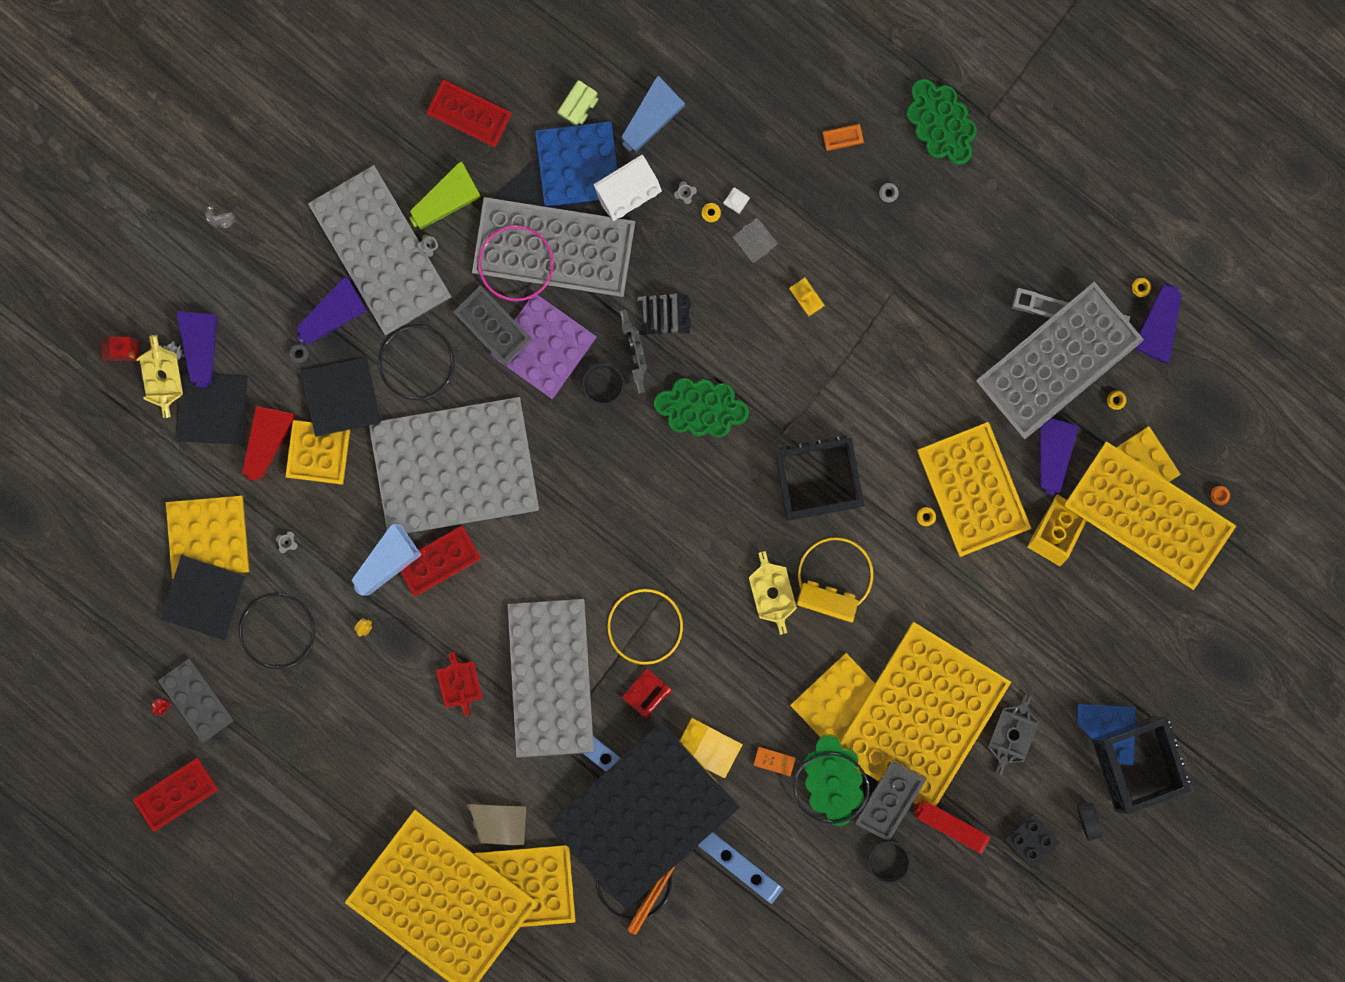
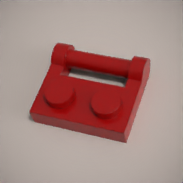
[622,669,673,720]

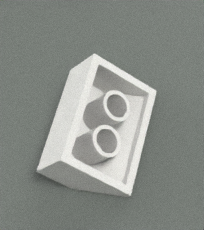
[593,155,662,221]

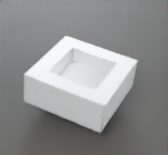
[723,187,750,214]

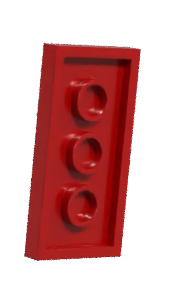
[426,80,512,148]
[400,526,481,597]
[133,758,219,832]

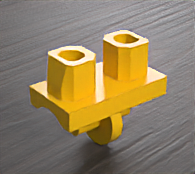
[789,278,825,317]

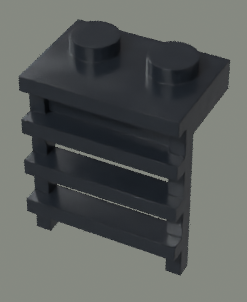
[638,294,691,335]

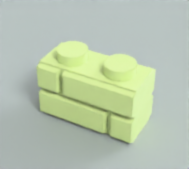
[557,80,598,126]

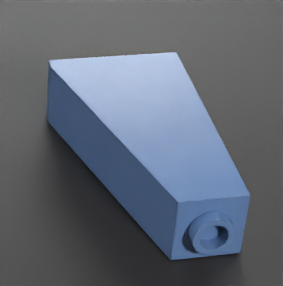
[622,76,685,153]

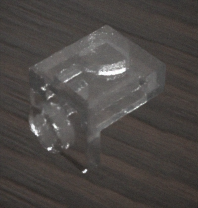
[205,206,236,228]

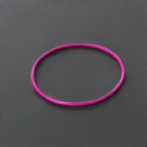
[478,226,554,301]

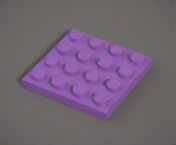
[490,292,597,400]

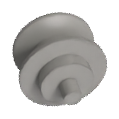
[163,341,185,360]

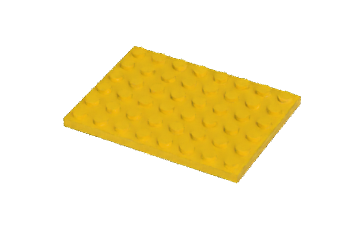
[840,622,1011,806]
[345,810,538,982]

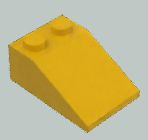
[1027,494,1087,566]
[680,718,743,778]

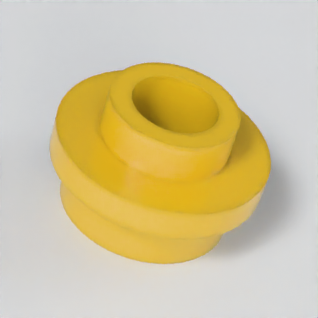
[702,203,721,222]
[1132,278,1151,297]
[1107,391,1126,410]
[917,507,936,526]
[354,618,372,637]

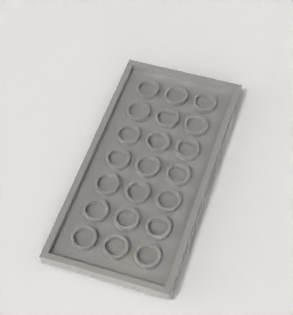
[308,165,451,336]
[472,197,635,297]
[976,282,1144,439]
[508,599,594,758]

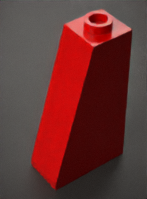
[101,337,141,361]
[242,406,296,481]
[913,799,991,854]

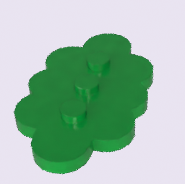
[907,79,977,165]
[654,378,749,438]
[804,734,864,826]

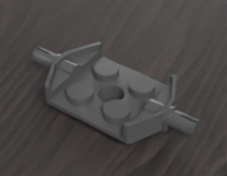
[619,310,647,394]
[987,694,1039,776]

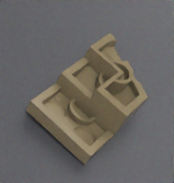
[467,804,526,845]

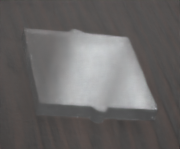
[733,218,778,263]

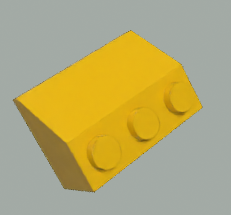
[796,581,859,623]

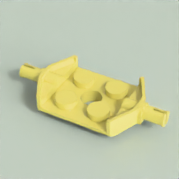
[137,335,183,418]
[749,551,797,635]

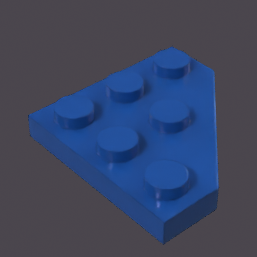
[1077,704,1136,765]

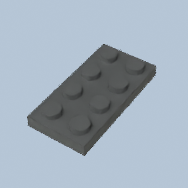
[453,286,533,366]
[158,658,234,743]
[855,759,926,841]

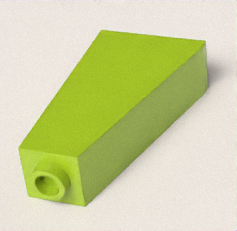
[409,162,481,230]

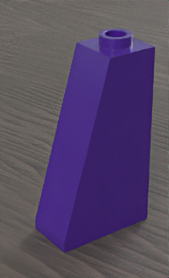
[296,277,367,346]
[1134,284,1182,364]
[177,311,218,388]
[1039,418,1079,495]

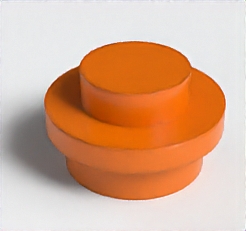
[1210,486,1230,505]

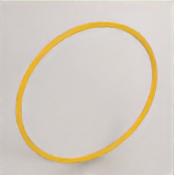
[798,537,873,606]
[607,589,683,665]

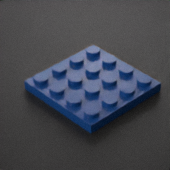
[535,122,617,207]

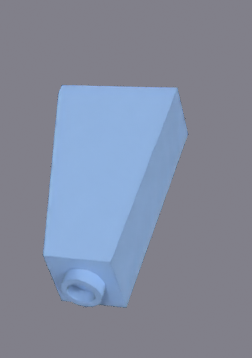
[352,524,421,596]

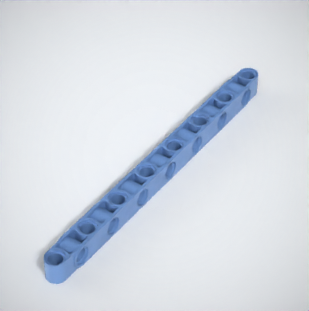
[583,736,784,904]

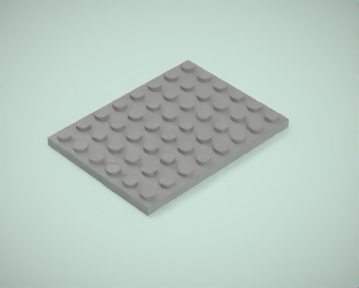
[369,397,540,533]

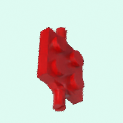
[436,652,483,717]

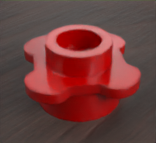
[151,698,171,716]

